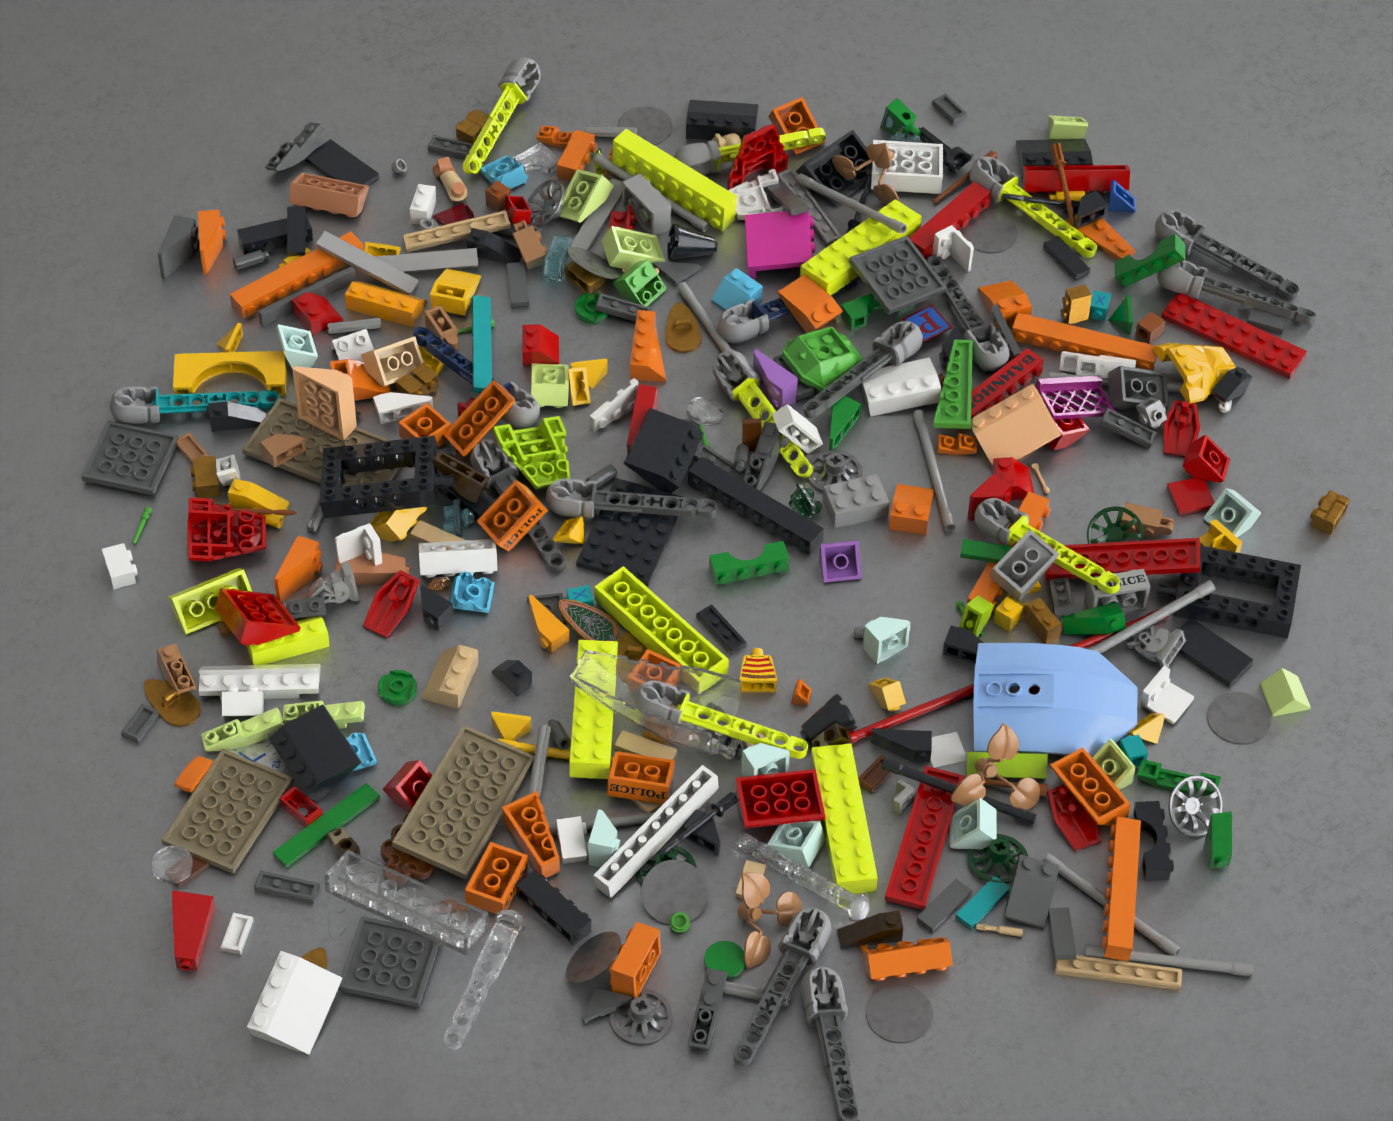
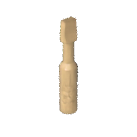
[976,923,1023,937]

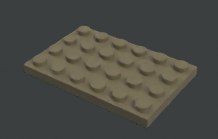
[162,749,294,874]

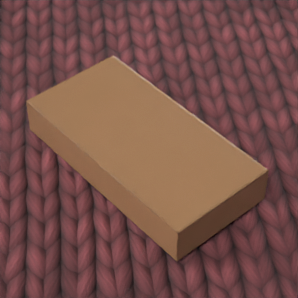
[176,432,209,466]

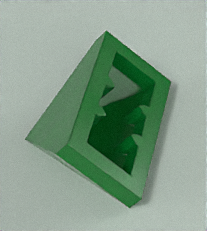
[1108,295,1133,334]

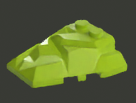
[492,416,570,489]

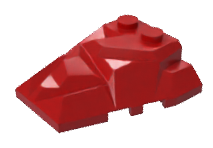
[727,124,788,190]
[187,497,266,562]

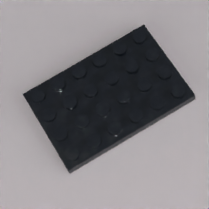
[576,478,683,587]

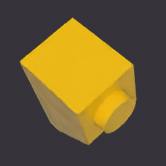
[994,597,1027,632]
[868,677,906,711]

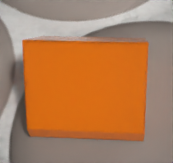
[791,679,812,706]

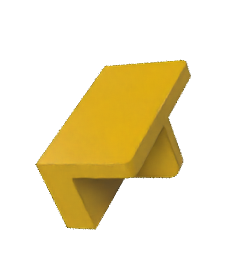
[1200,519,1242,553]

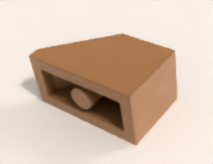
[261,433,306,468]

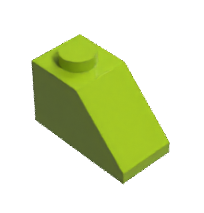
[959,595,994,637]

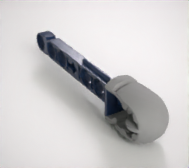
[717,277,858,343]
[413,327,540,429]

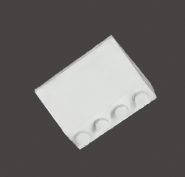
[871,140,943,194]
[861,357,941,417]
[247,951,342,1055]

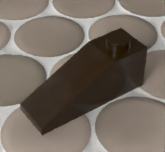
[432,450,490,504]
[837,911,904,949]

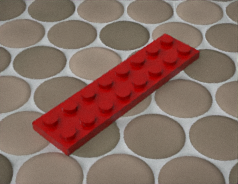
[1161,292,1307,379]
[1045,538,1200,580]
[885,766,964,910]

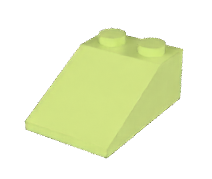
[558,169,614,223]
[601,226,665,269]
[531,363,569,408]

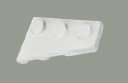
[590,378,639,432]

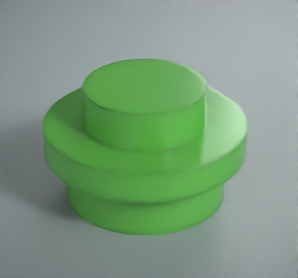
[669,912,690,933]

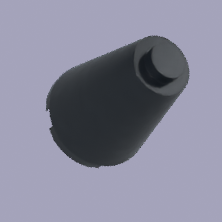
[667,224,718,260]
[800,694,857,743]

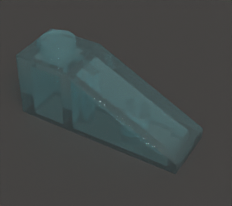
[543,235,573,282]

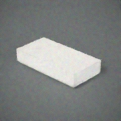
[220,913,254,955]

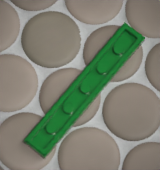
[272,783,380,868]

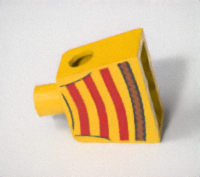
[739,648,777,692]

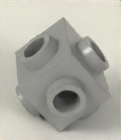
[1136,398,1167,428]

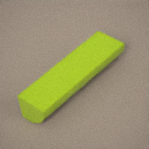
[966,751,1048,778]

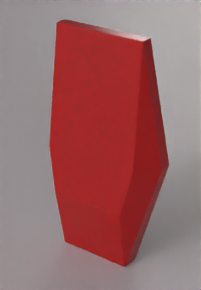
[1163,400,1201,458]
[363,570,420,638]
[1047,785,1101,852]

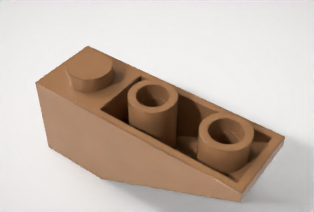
[157,643,197,694]

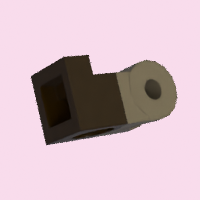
[812,723,852,747]
[327,827,362,868]

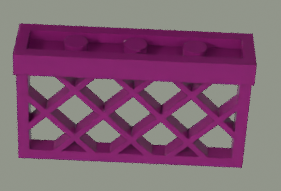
[1035,376,1115,420]

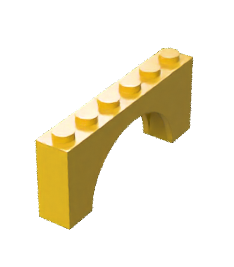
[173,351,287,396]

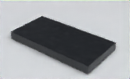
[305,139,379,186]
[1179,618,1254,687]

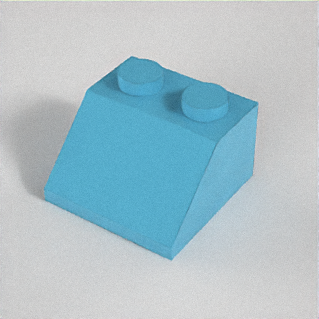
[711,268,763,311]

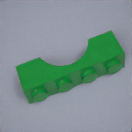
[1115,234,1185,287]
[841,293,914,331]
[709,541,790,585]

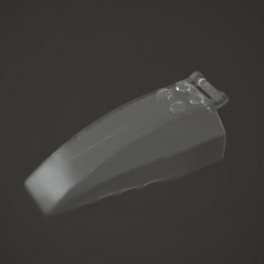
[569,650,743,760]

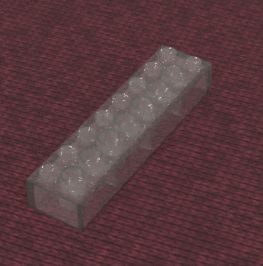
[325,850,489,955]

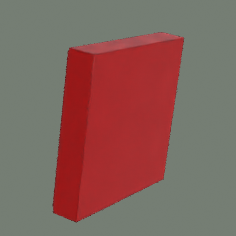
[1167,478,1215,516]

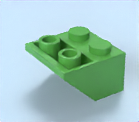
[613,259,667,306]

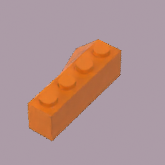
[630,310,666,382]
[502,790,560,878]
[860,937,953,981]

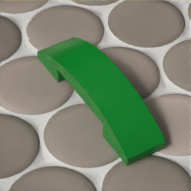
[1137,759,1221,796]

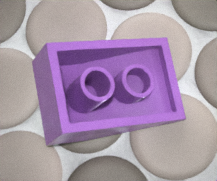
[753,349,798,411]

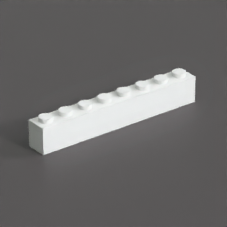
[593,765,719,898]

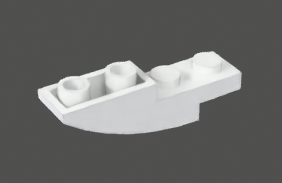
[1060,351,1136,378]

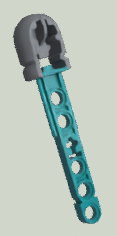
[110,386,280,424]

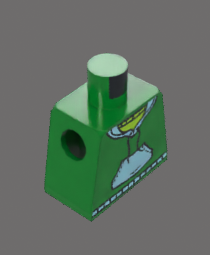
[880,98,921,140]

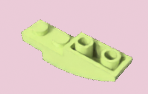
[282,700,365,729]
[201,707,284,752]

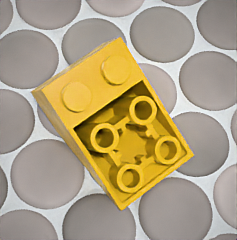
[430,268,481,316]

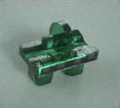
[789,483,822,520]

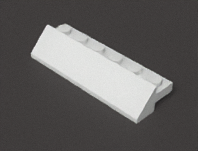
[199,664,320,700]

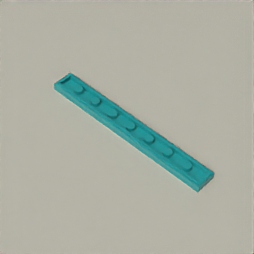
[472,295,492,393]

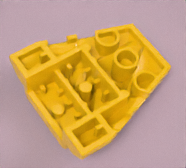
[1153,343,1236,404]

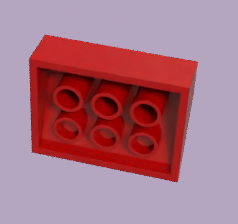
[215,588,301,646]
[735,769,826,828]

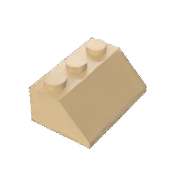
[361,336,424,386]
[421,645,479,709]

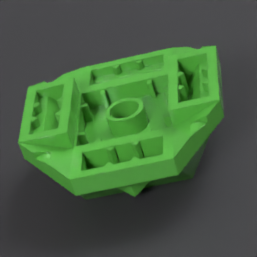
[781,326,863,392]

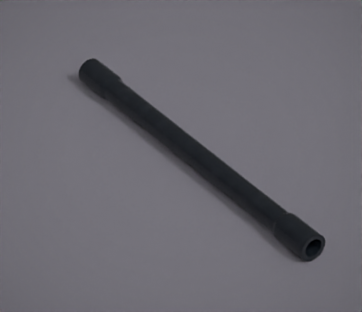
[881,757,1037,826]

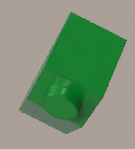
[829,396,861,450]
[1061,602,1126,634]
[1203,811,1232,868]

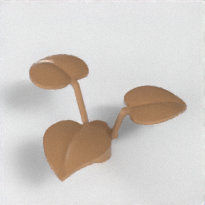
[832,142,899,205]
[951,723,1040,810]
[737,872,802,969]

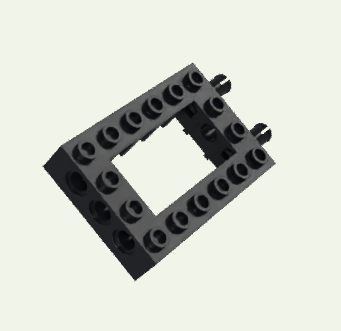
[319,435,456,518]
[1157,545,1301,638]

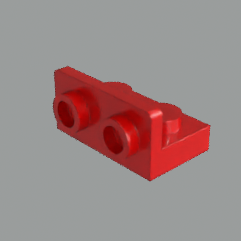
[608,205,635,230]

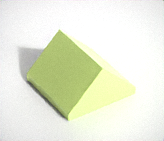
[1048,115,1088,139]
[1260,668,1311,716]
[1092,739,1136,790]

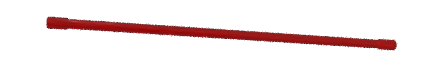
[849,607,1168,744]

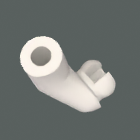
[1213,395,1232,413]

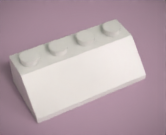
[419,539,497,578]

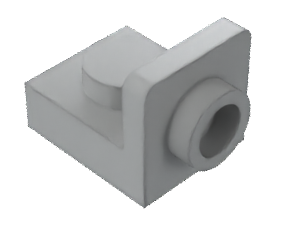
[892,779,915,815]

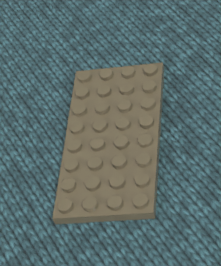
[242,398,400,486]
[392,725,534,880]

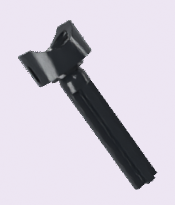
[918,127,971,173]

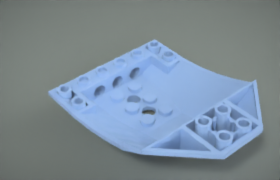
[973,643,1138,757]

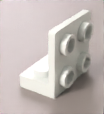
[932,225,974,272]
[329,329,374,362]
[335,523,382,566]
[1140,666,1194,724]

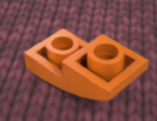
[536,126,574,149]
[937,433,977,455]
[175,755,214,793]

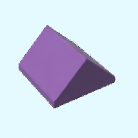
[819,540,862,583]

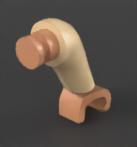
[432,156,467,202]

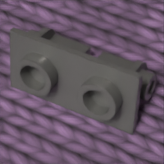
[286,597,327,619]

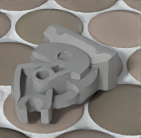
[305,561,360,604]
[1127,625,1186,668]

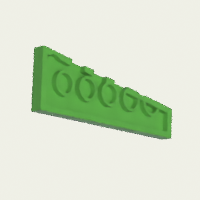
[934,340,973,429]

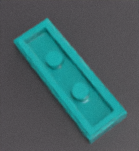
[955,876,1009,930]

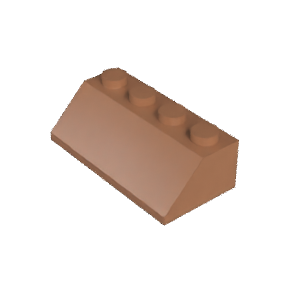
[289,173,369,217]

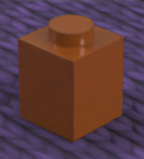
[485,181,511,212]
[1135,312,1165,344]

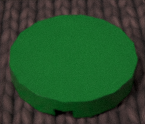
[574,293,609,324]
[378,670,417,705]
[704,941,745,980]

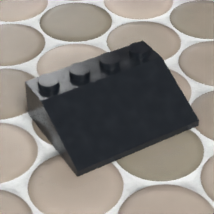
[686,100,758,142]
[796,130,872,207]
[1016,139,1093,180]
[623,408,704,493]
[268,704,362,802]

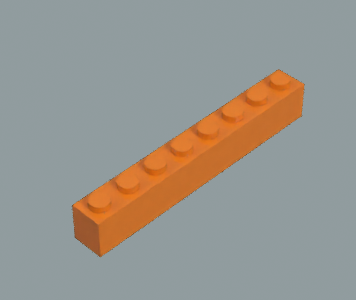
[230,231,364,319]
[1012,312,1158,371]
[967,492,1051,613]
[1101,816,1141,961]

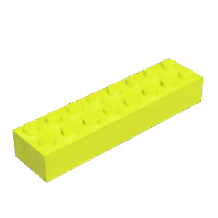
[612,129,737,232]
[800,199,922,295]
[594,566,729,694]
[570,640,618,779]
[811,744,878,896]

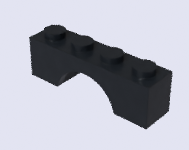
[1133,801,1174,881]

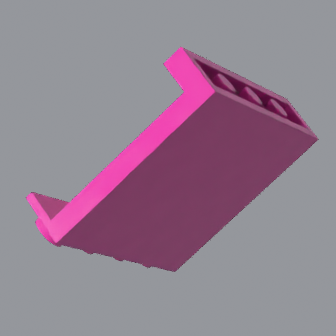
[745,209,816,279]

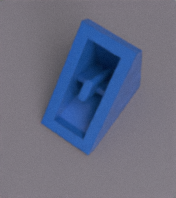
[1108,180,1136,213]

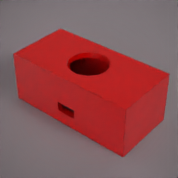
[504,195,532,224]
[280,786,323,828]

